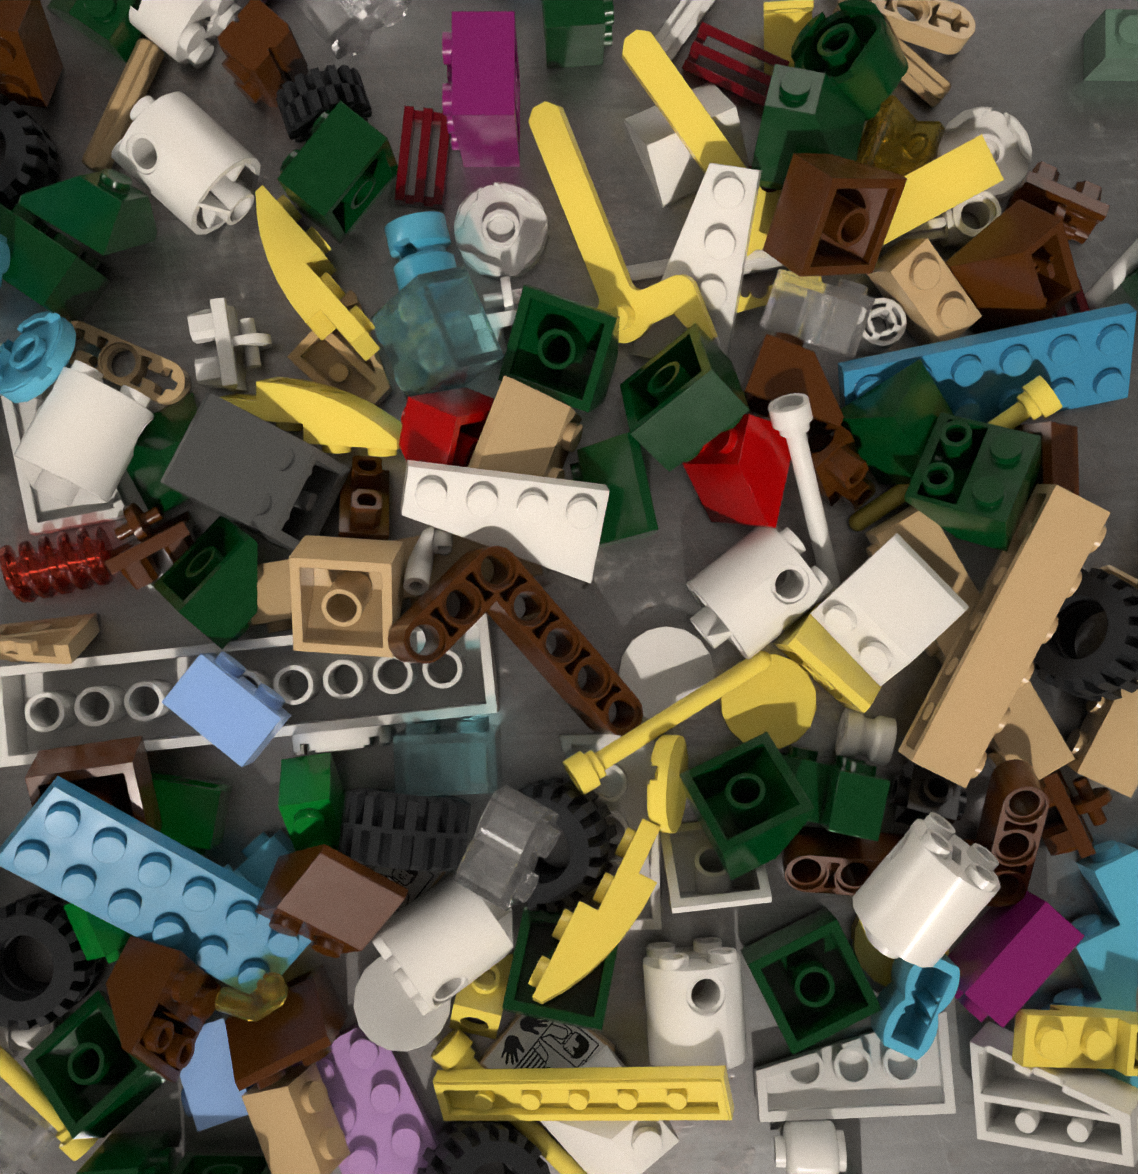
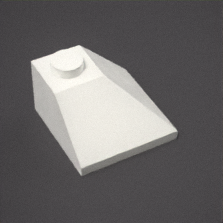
[540,1045,679,1174]

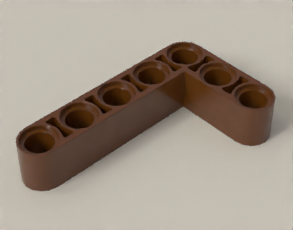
[387,545,643,736]
[781,759,1049,907]

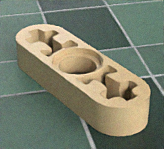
[837,0,976,55]
[68,321,192,406]

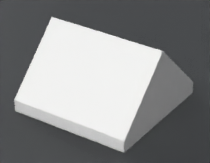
[624,82,749,208]
[660,822,772,914]

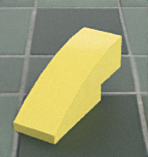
[883,134,1004,245]

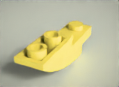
[255,185,380,361]
[220,376,402,457]
[528,819,661,1004]
[1012,1005,1138,1076]

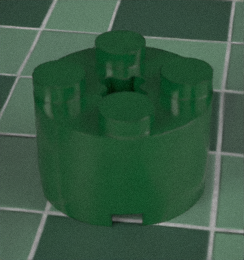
[791,0,908,121]

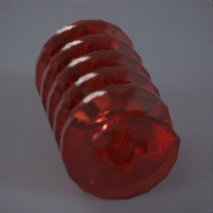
[0,526,115,603]

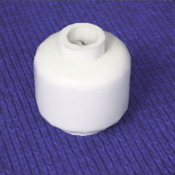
[773,1119,847,1174]

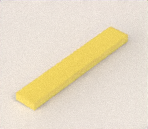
[432,1065,734,1121]

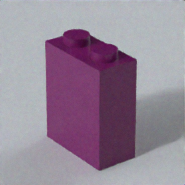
[948,890,1084,1028]

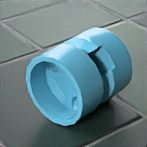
[384,211,461,298]

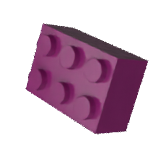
[442,11,520,167]

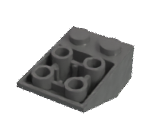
[160,392,351,552]

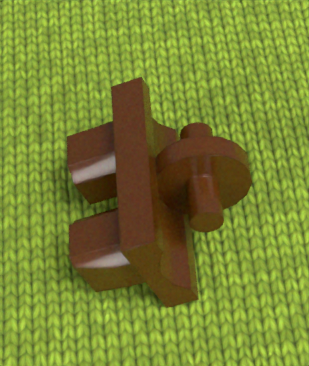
[1005,161,1110,244]
[808,426,876,511]
[338,455,389,540]
[104,503,196,590]
[1039,768,1113,858]

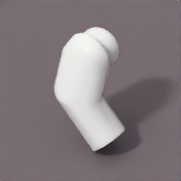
[403,526,453,596]

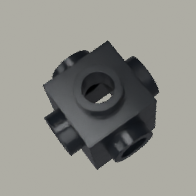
[890,760,967,829]

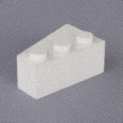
[970,1021,1138,1167]

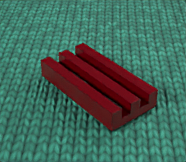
[682,21,790,107]
[394,105,451,210]

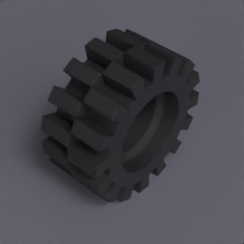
[276,65,372,144]

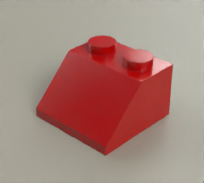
[399,387,494,467]
[682,414,791,528]

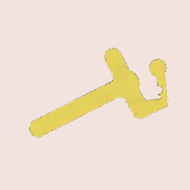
[621,29,822,313]
[528,101,718,343]

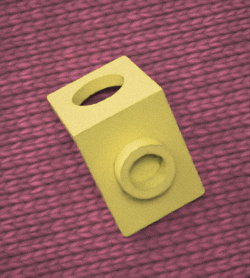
[763,0,814,76]
[449,954,513,1039]

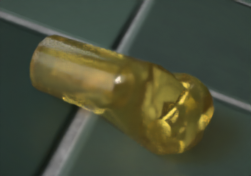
[215,972,288,1022]

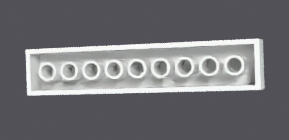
[0,613,500,768]

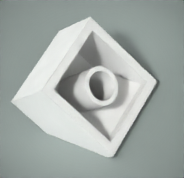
[810,533,969,687]

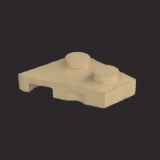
[287,289,393,406]
[0,613,100,664]

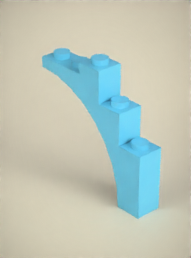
[1041,840,1138,1088]

